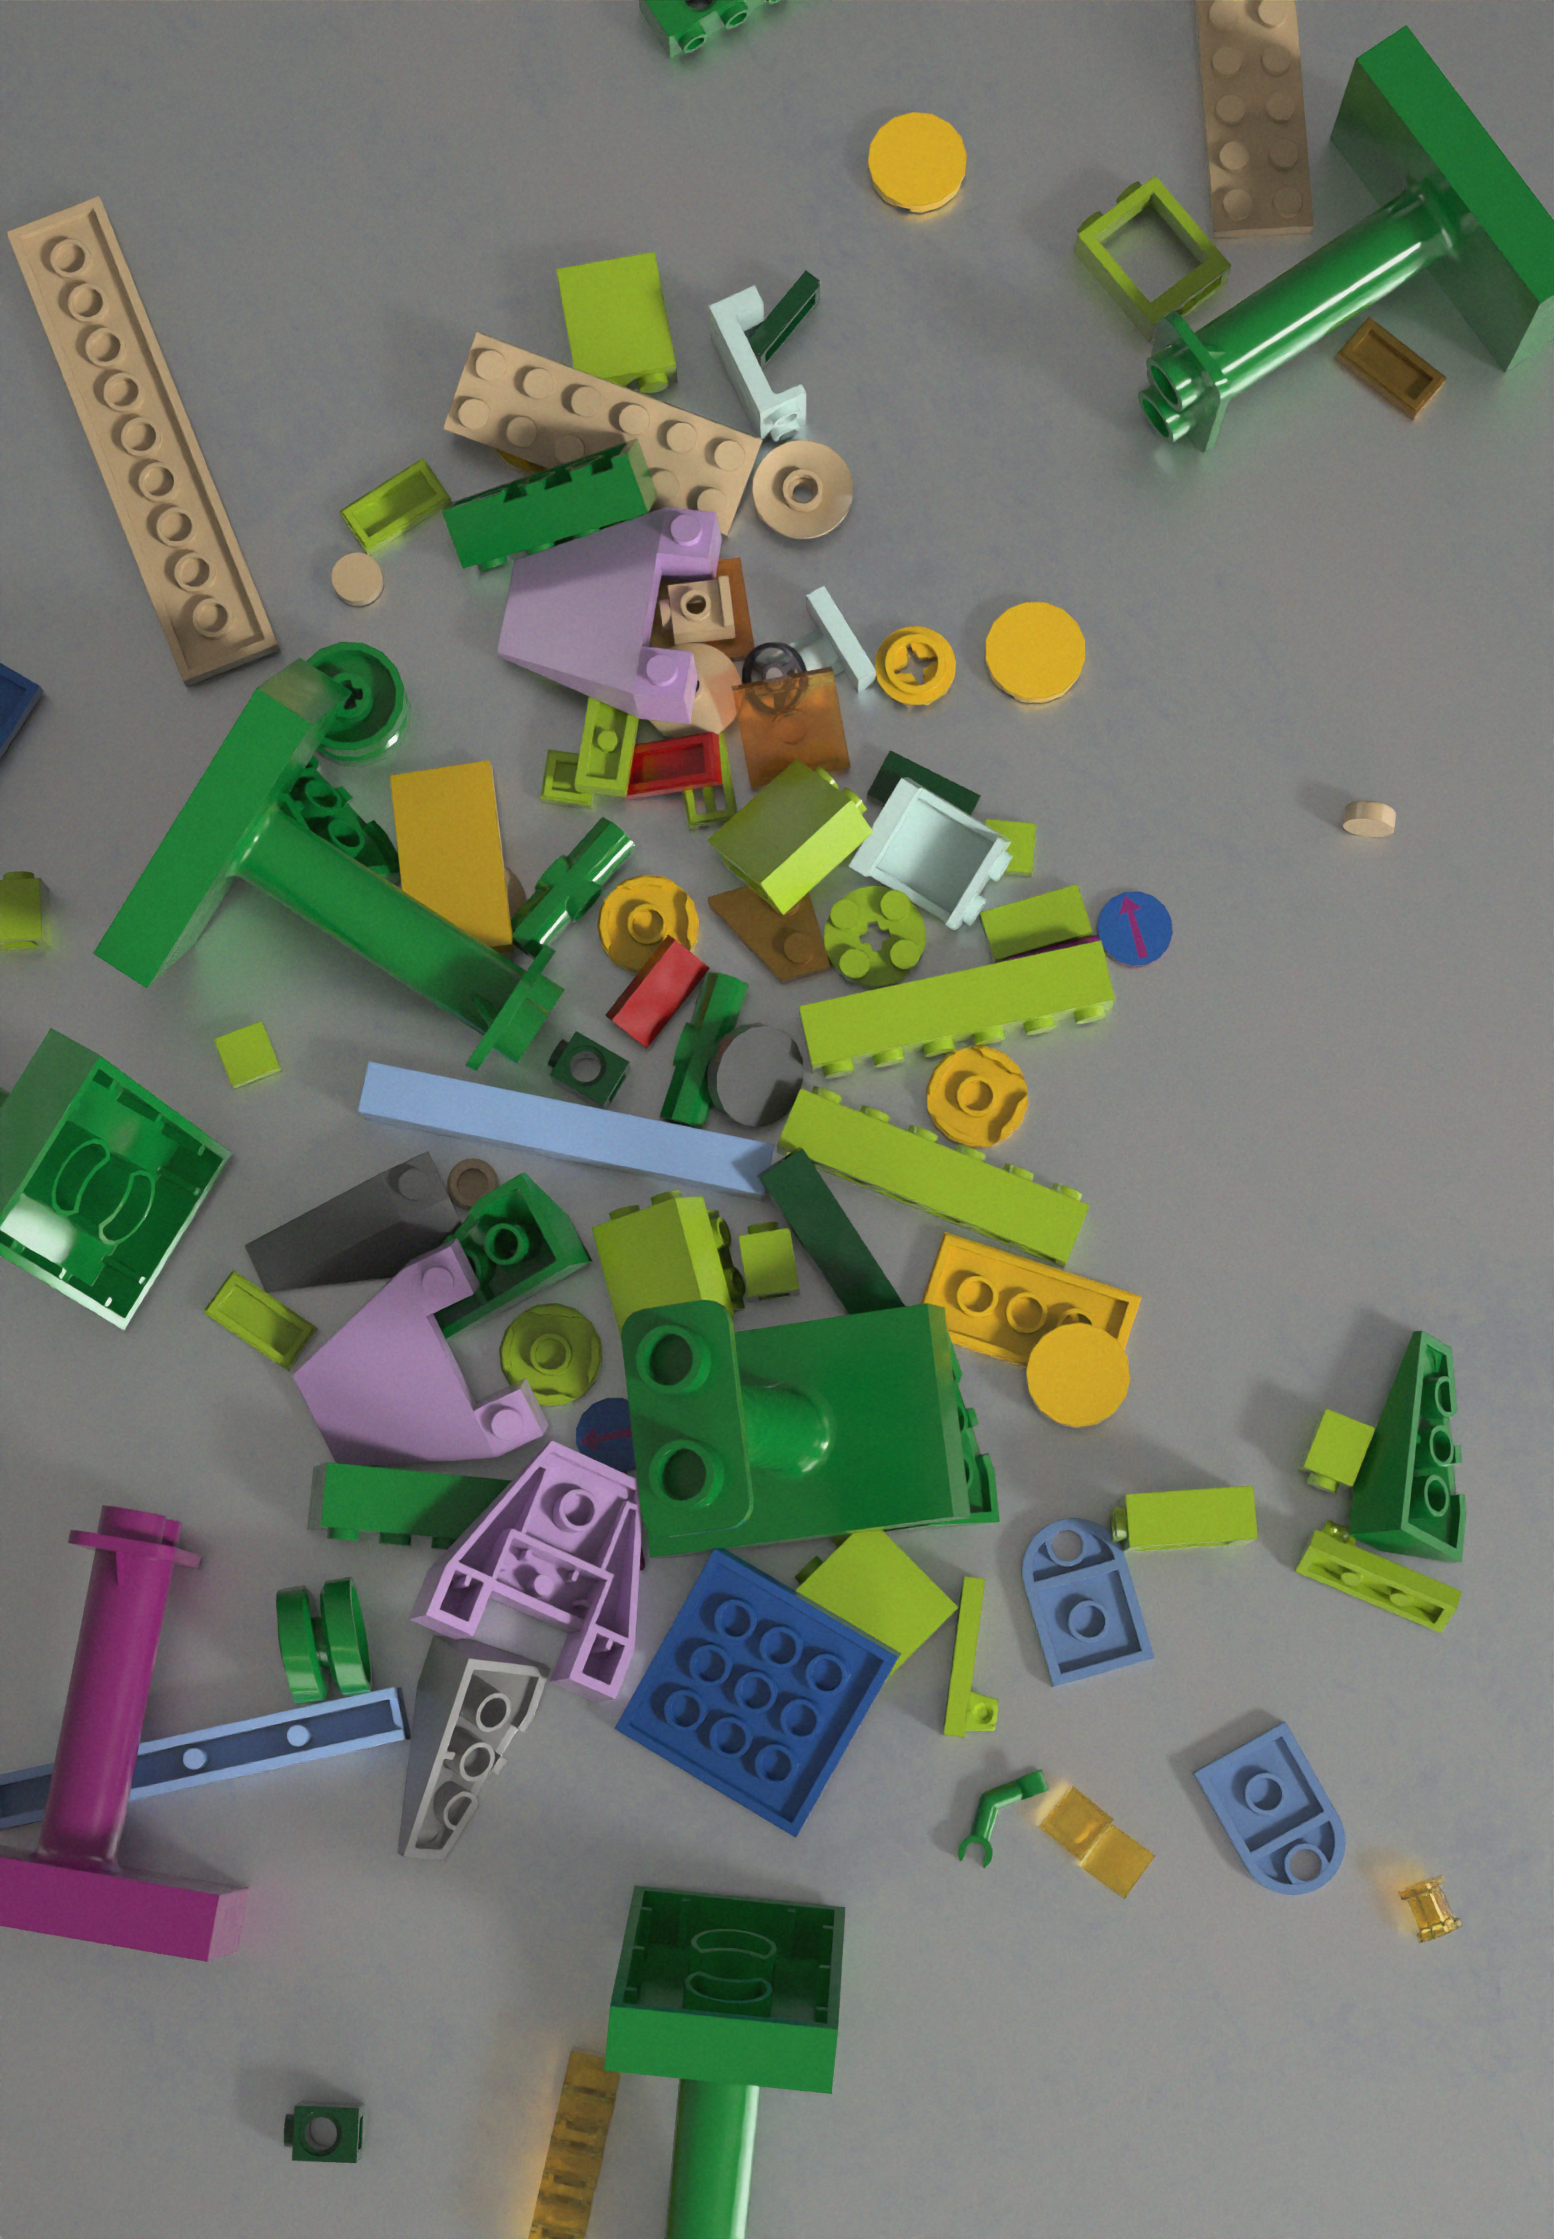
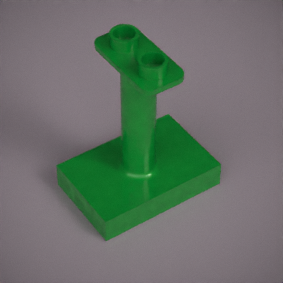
[1138,25,1554,453]
[93,658,565,1073]
[0,1028,233,1330]
[621,1300,971,1558]
[604,1886,845,2239]

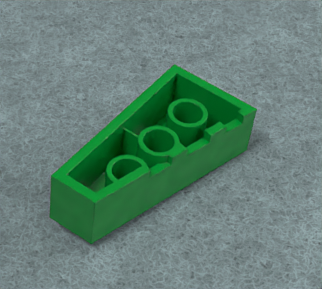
[441,438,658,571]
[307,1462,512,1550]

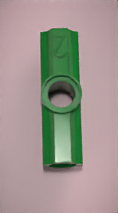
[510,817,636,960]
[659,971,749,1130]

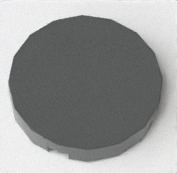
[707,1023,803,1127]

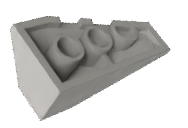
[397,1635,550,1860]

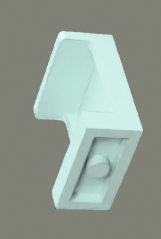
[709,285,806,444]
[849,777,1013,930]

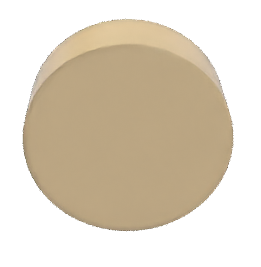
[331,552,384,606]
[1343,800,1396,837]
[447,1158,500,1211]

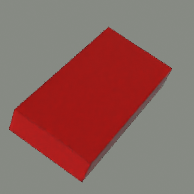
[623,731,723,800]
[605,935,710,1048]

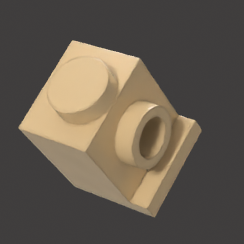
[659,575,735,645]

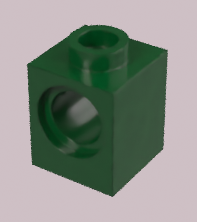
[547,1031,631,1110]
[284,2101,365,2163]

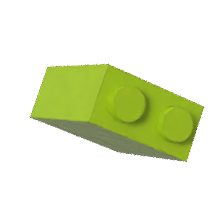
[556,251,678,393]
[707,758,873,915]
[591,1190,735,1342]
[794,1530,959,1679]

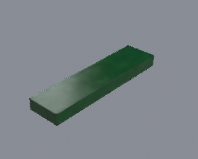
[757,1147,905,1315]

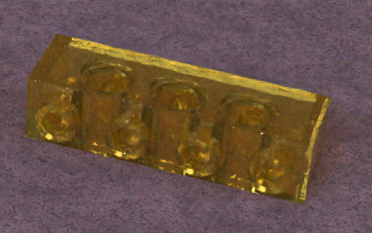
[528,2046,622,2239]

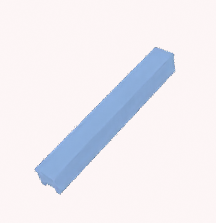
[358,1061,775,1201]
[0,1687,411,1831]

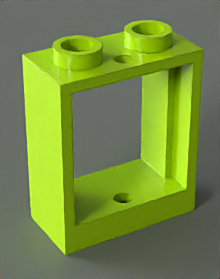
[1074,175,1232,342]
[1109,1485,1258,1553]

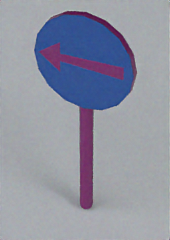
[1006,891,1173,967]
[576,1398,645,1571]

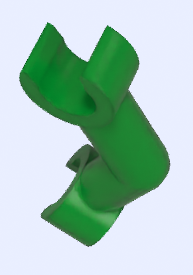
[958,1769,1049,1868]

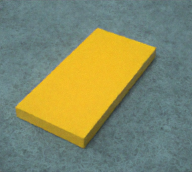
[390,760,514,953]
[921,1232,1142,1369]

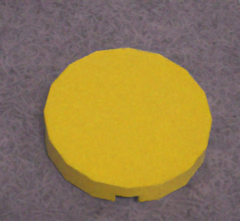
[868,112,967,213]
[985,602,1085,703]
[597,874,699,976]
[926,1046,1028,1149]
[1025,1323,1131,1428]

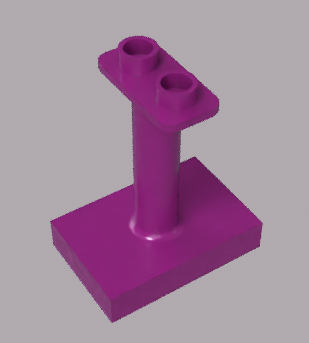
[0,1505,249,1962]

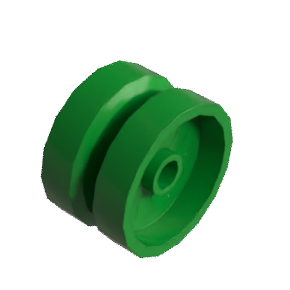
[306,642,411,767]
[276,1577,372,1705]

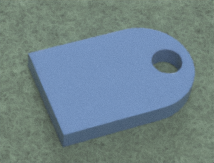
[1021,1518,1155,1687]
[1192,1722,1346,1895]

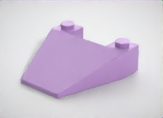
[497,507,722,724]
[292,1238,549,1466]
[409,1440,643,1702]

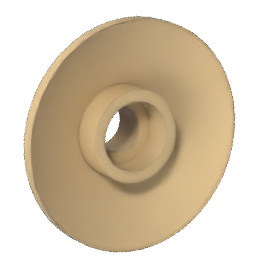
[752,440,853,539]
[649,643,742,738]

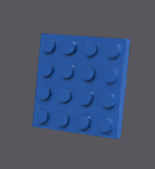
[614,1549,901,1838]

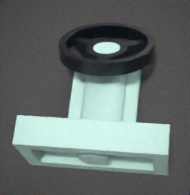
[742,585,876,714]

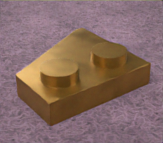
[708,886,831,984]

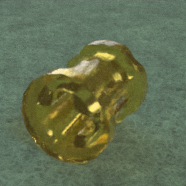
[1398,1875,1463,1943]

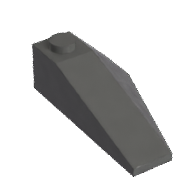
[245,1151,462,1293]

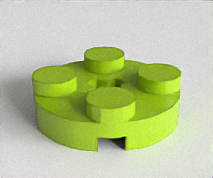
[824,886,926,990]

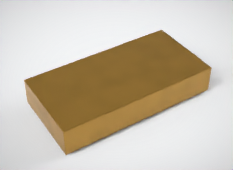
[1335,316,1447,420]

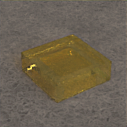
[1039,1786,1114,1861]
[1081,1824,1155,1899]

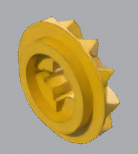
[875,626,956,707]

